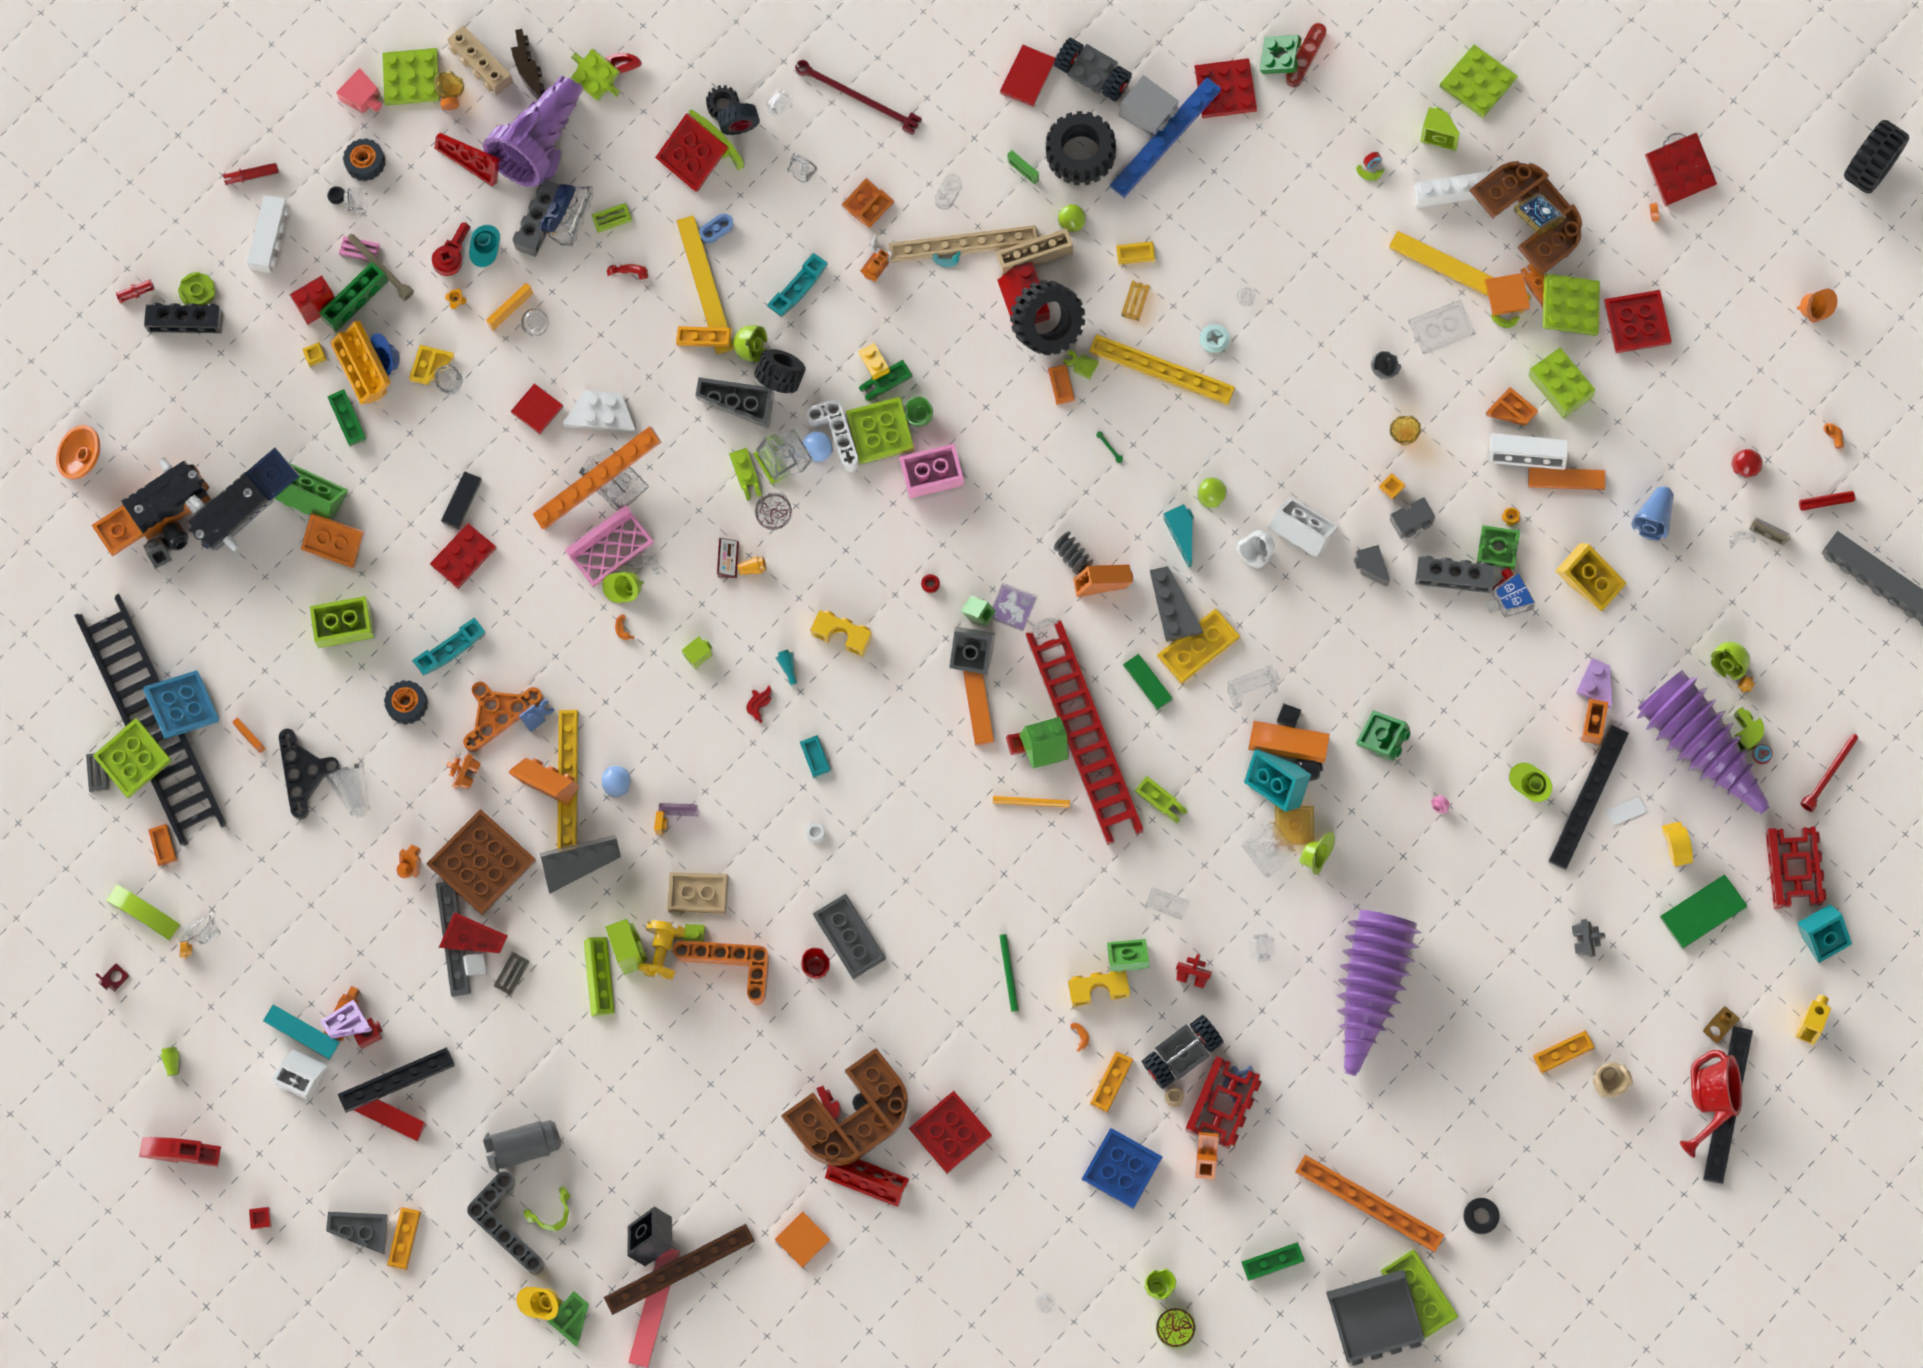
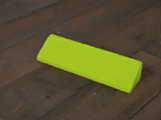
[584,937,615,1016]

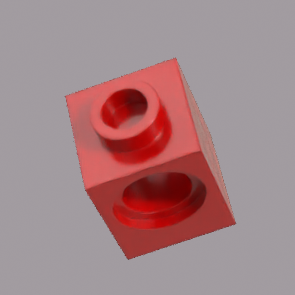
[354,1018,383,1049]

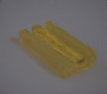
[1121,280,1150,321]

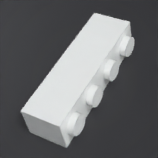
[1414,171,1489,208]
[247,195,290,273]
[1489,433,1568,470]

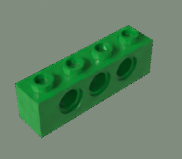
[319,262,389,332]

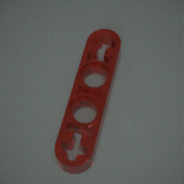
[1286,23,1326,88]

